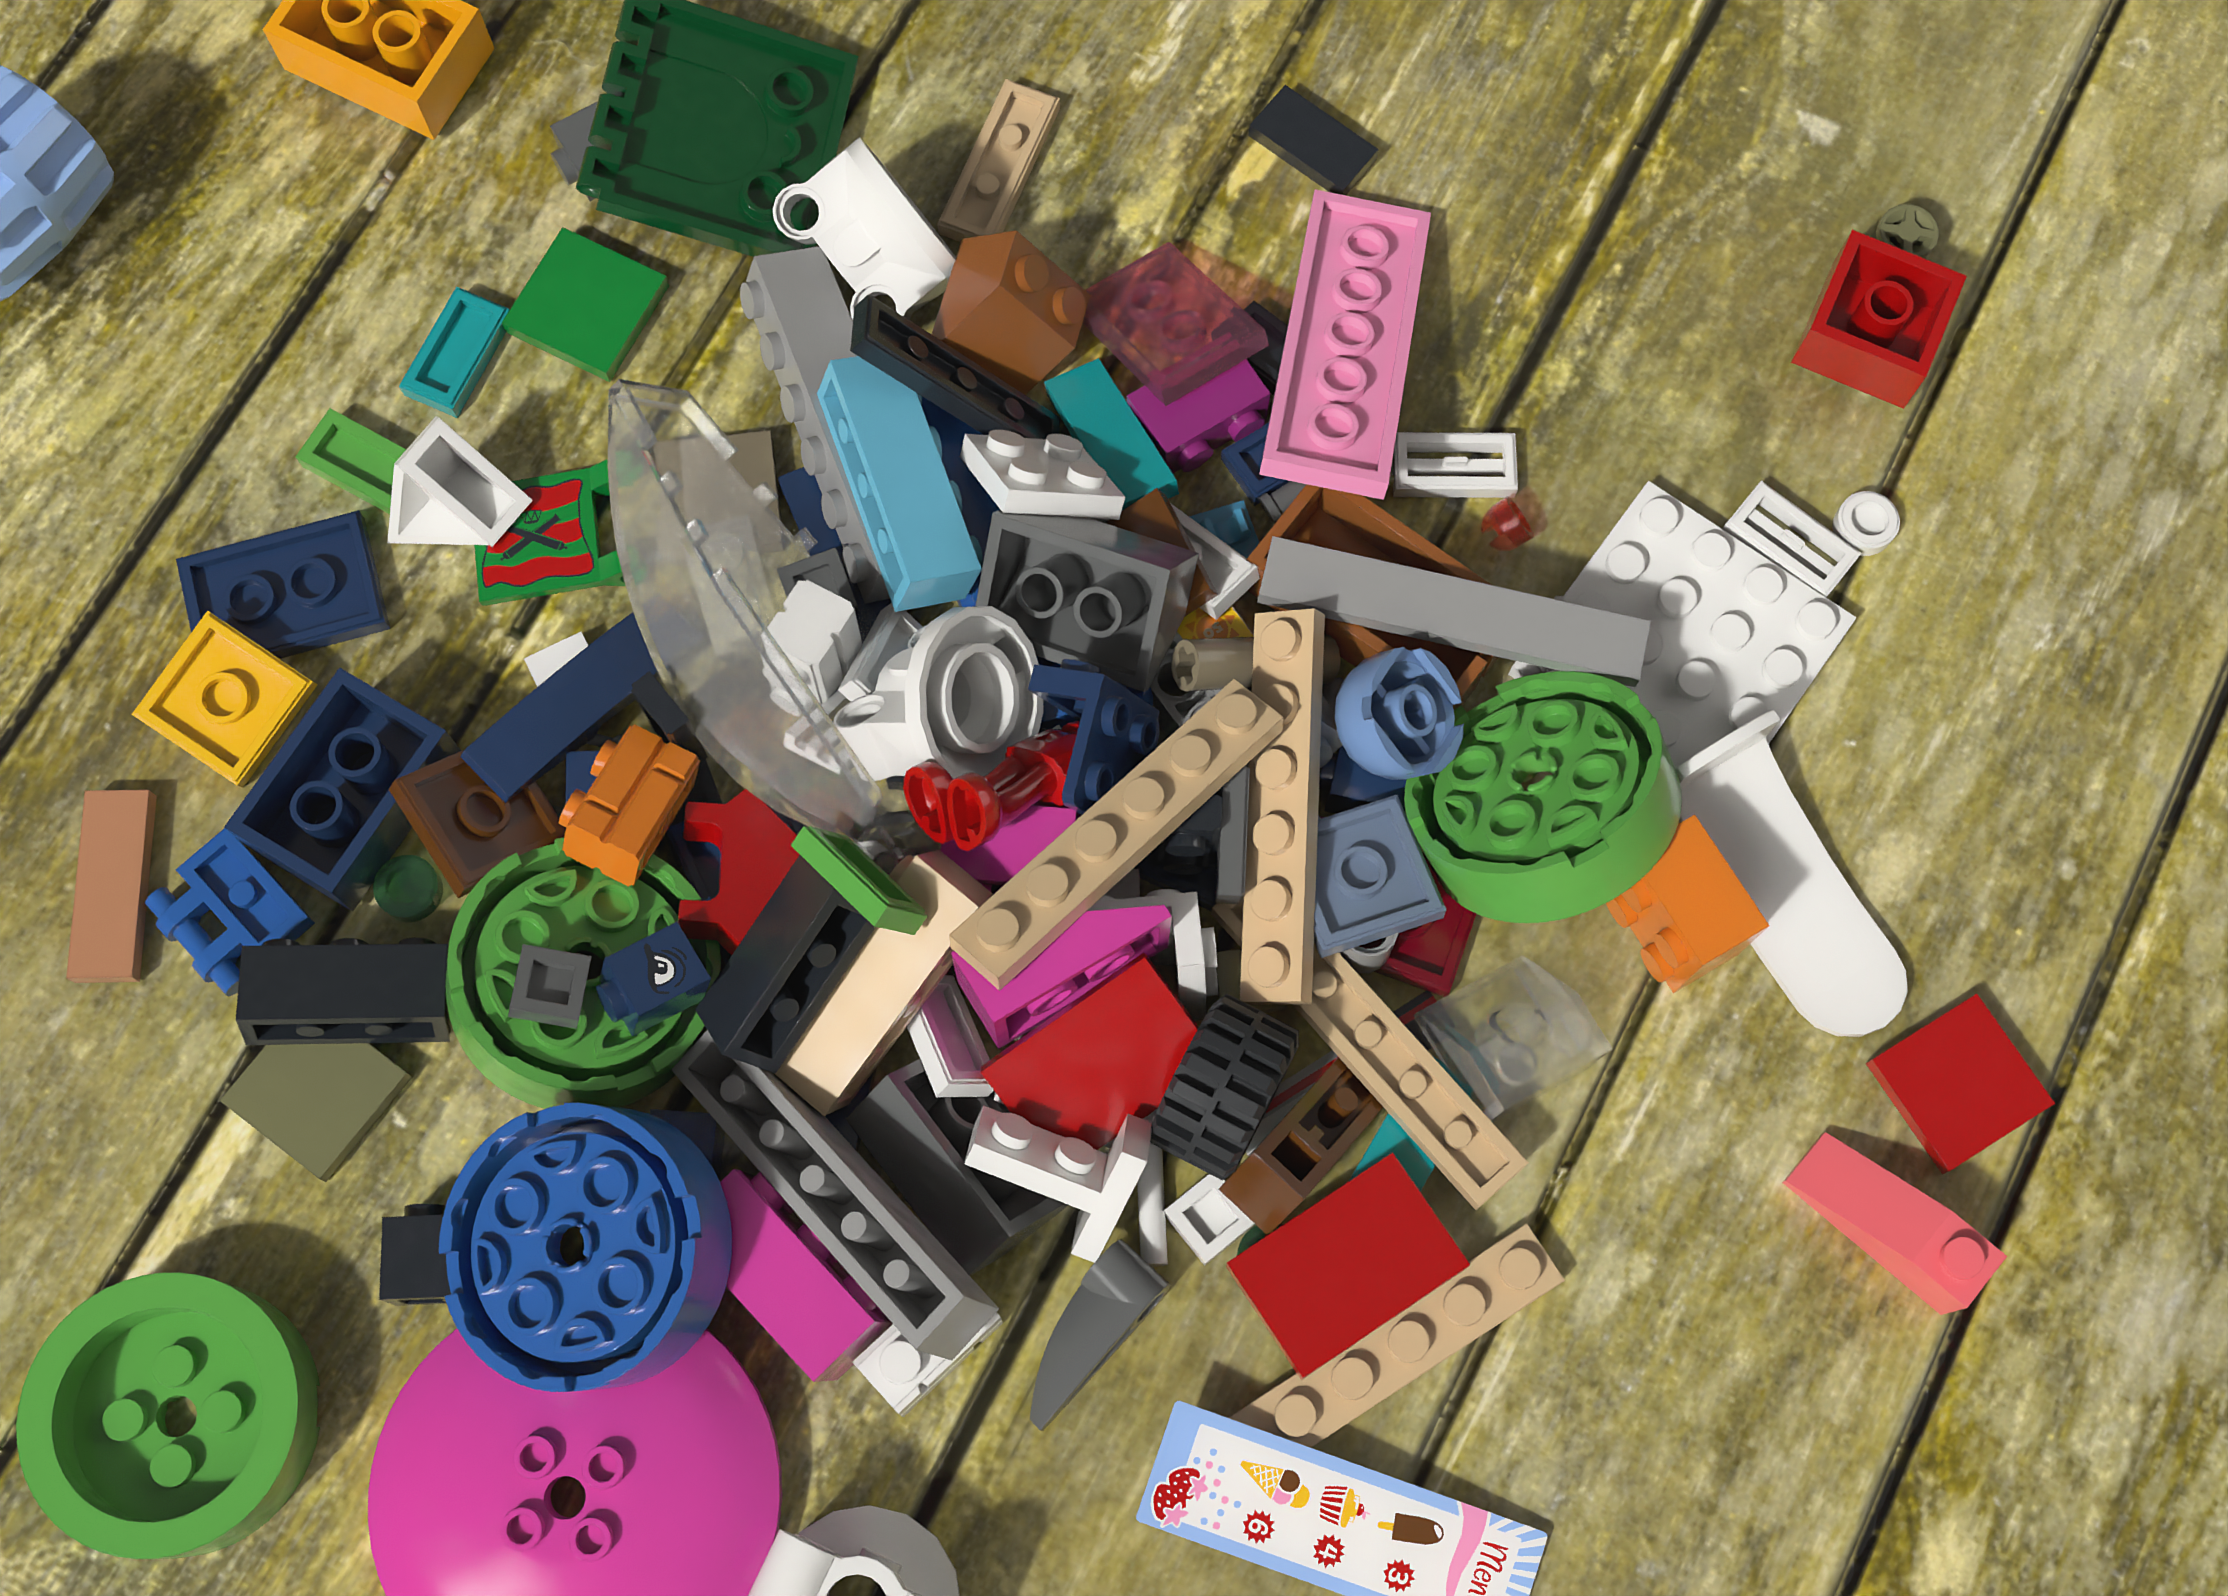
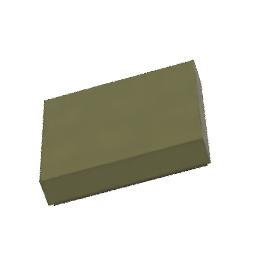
[219,1043,412,1182]

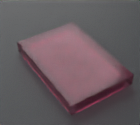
[1083,242,1269,406]

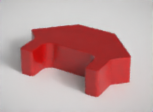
[678,788,800,956]

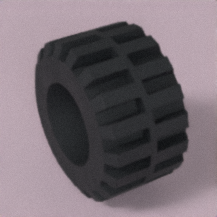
[1150,994,1299,1181]

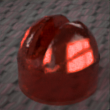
[1481,496,1534,551]

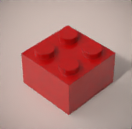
[1791,229,1967,409]

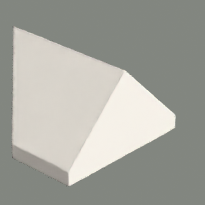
[387,416,533,547]

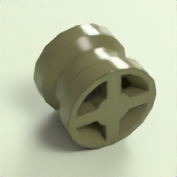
[1871,204,1939,259]

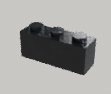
[695,855,876,1074]
[236,937,451,1045]

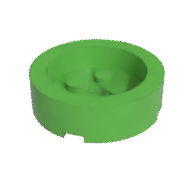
[1404,671,1682,923]
[446,838,721,1109]
[16,1272,320,1559]

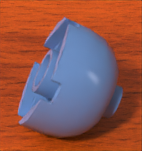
[1335,647,1464,780]

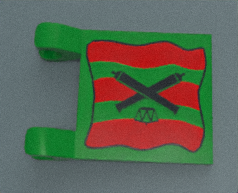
[474,457,648,606]

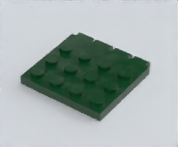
[576,0,859,257]

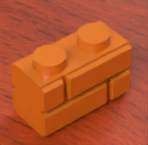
[559,724,700,887]

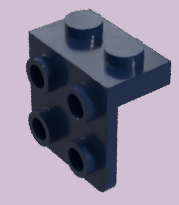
[1028,659,1160,815]

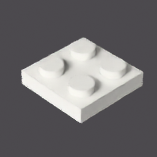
[960,430,1125,520]

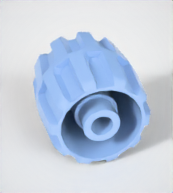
[0,65,114,301]

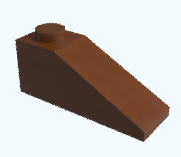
[1218,1057,1383,1235]

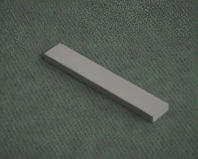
[1257,536,1651,688]

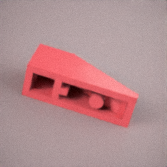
[1782,1132,2007,1315]

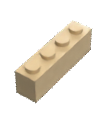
[774,850,994,1116]

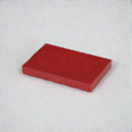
[980,952,1199,1150]
[1226,1152,1470,1381]

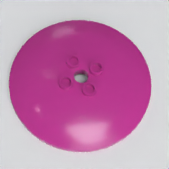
[368,1328,782,1596]

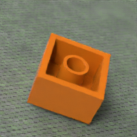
[1606,814,1770,994]

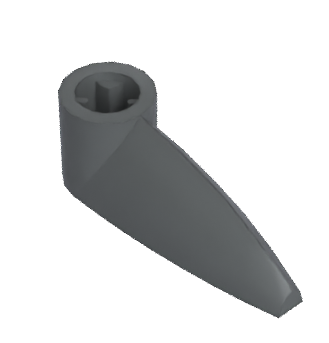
[1030,1239,1171,1431]

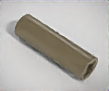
[1172,634,1340,691]

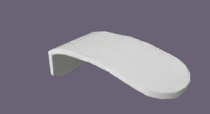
[1676,710,1908,1037]

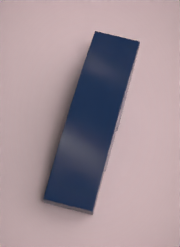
[460,594,702,803]

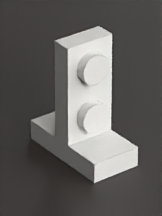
[964,1105,1152,1263]

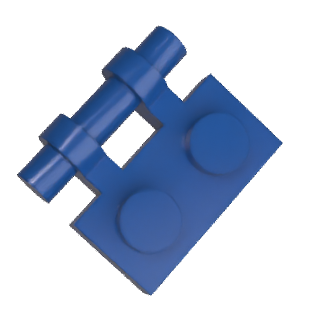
[145,828,315,996]

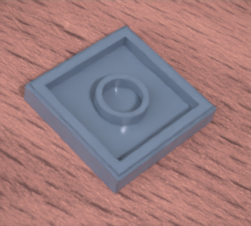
[1314,795,1446,958]

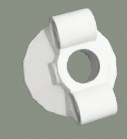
[773,137,956,320]
[833,606,1043,781]
[748,1505,960,1596]

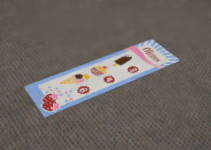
[1136,1401,1547,1596]

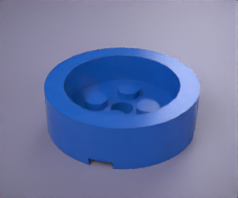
[439,1103,732,1392]

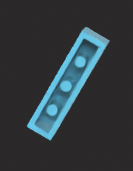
[817,356,983,612]

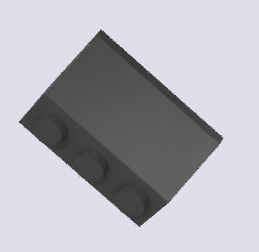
[975,510,1199,692]
[846,1059,1069,1276]

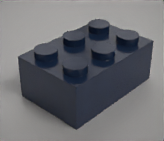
[224,667,461,911]

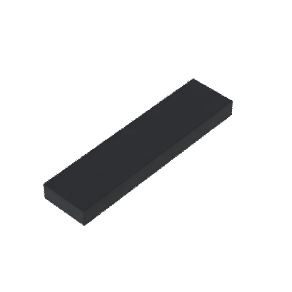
[850,295,1060,440]

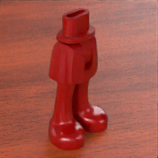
[903,721,1080,851]

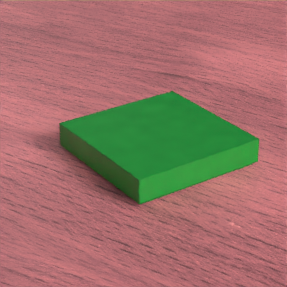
[502,227,670,382]

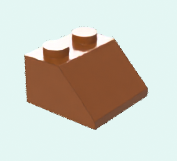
[932,230,1091,395]

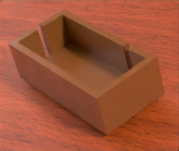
[1246,484,1499,710]

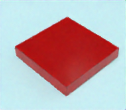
[1865,994,2055,1175]

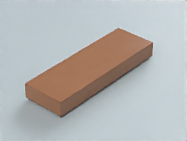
[66,790,157,983]

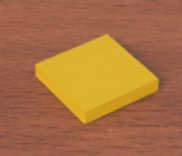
[132,611,318,788]

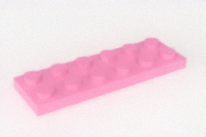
[1259,189,1431,500]

